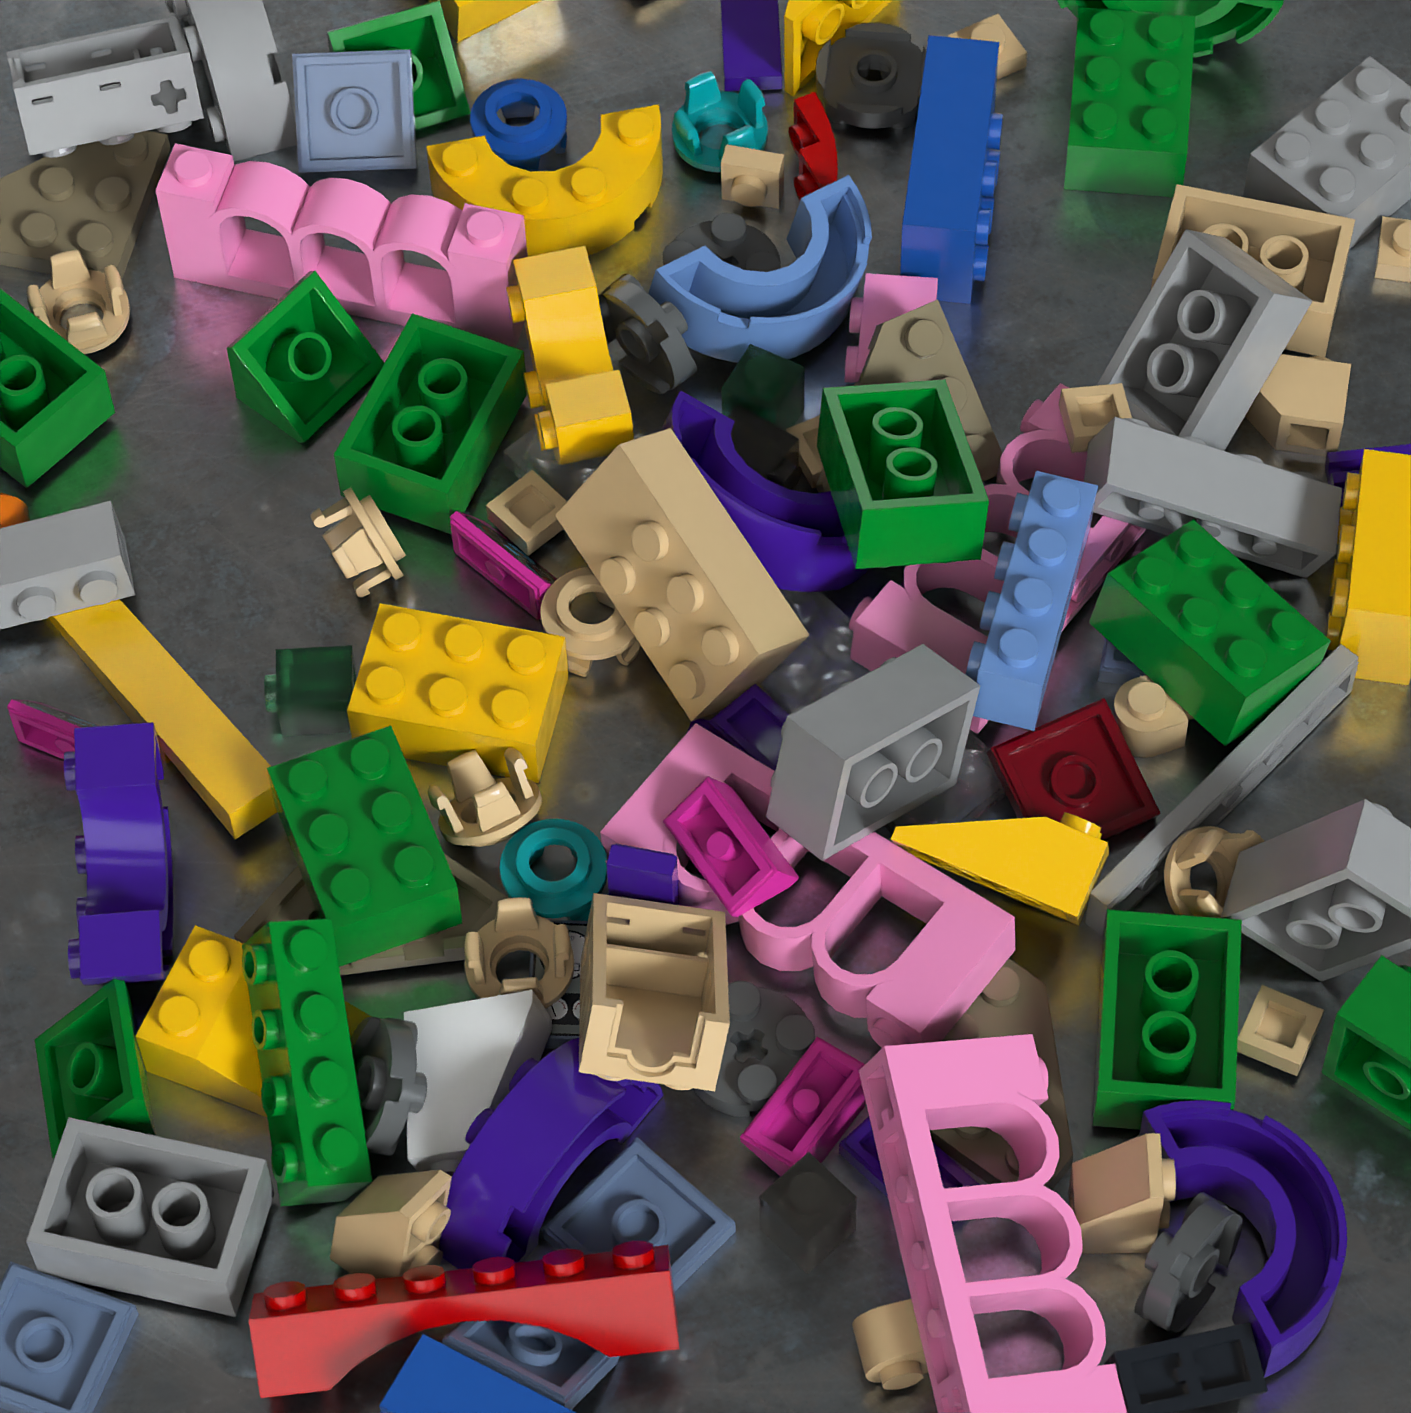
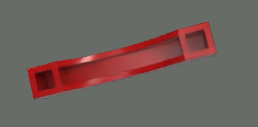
[249,1240,679,1398]

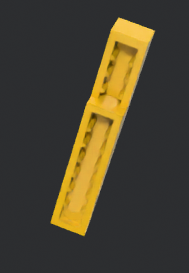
[48,599,277,839]

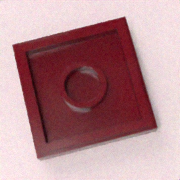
[986,698,1161,841]

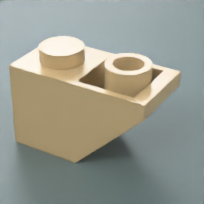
[1245,354,1351,457]
[1068,1133,1176,1254]
[330,1170,452,1279]

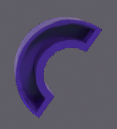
[661,391,869,592]
[64,722,174,986]
[438,1037,663,1269]
[1139,1100,1347,1378]

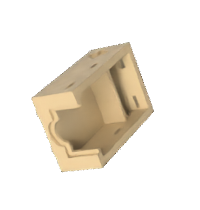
[579,893,730,1091]

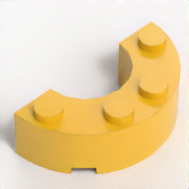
[426,104,663,257]
[506,246,634,465]

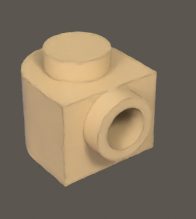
[1113,675,1193,758]
[852,1299,929,1390]

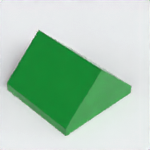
[327,0,471,130]
[227,270,385,442]
[34,979,156,1158]

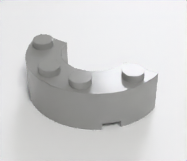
[165,0,297,162]

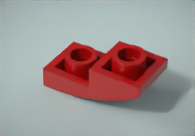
[788,91,838,201]

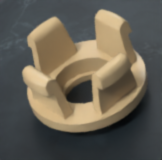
[27,250,130,354]
[311,487,406,597]
[540,567,642,677]
[428,747,542,847]
[1164,826,1264,918]
[464,897,574,1009]

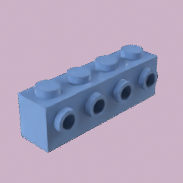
[965,471,1098,731]

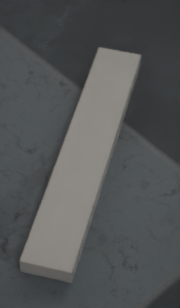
[1085,644,1359,936]

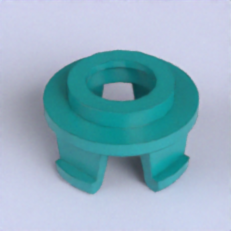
[672,71,768,172]
[500,819,607,921]

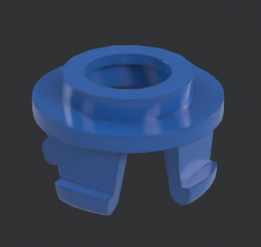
[470,79,567,171]

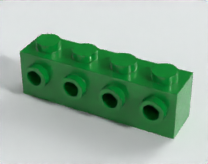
[242,918,372,1207]

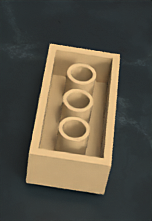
[555,428,809,722]

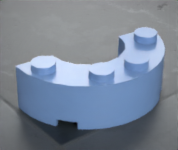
[648,175,872,364]

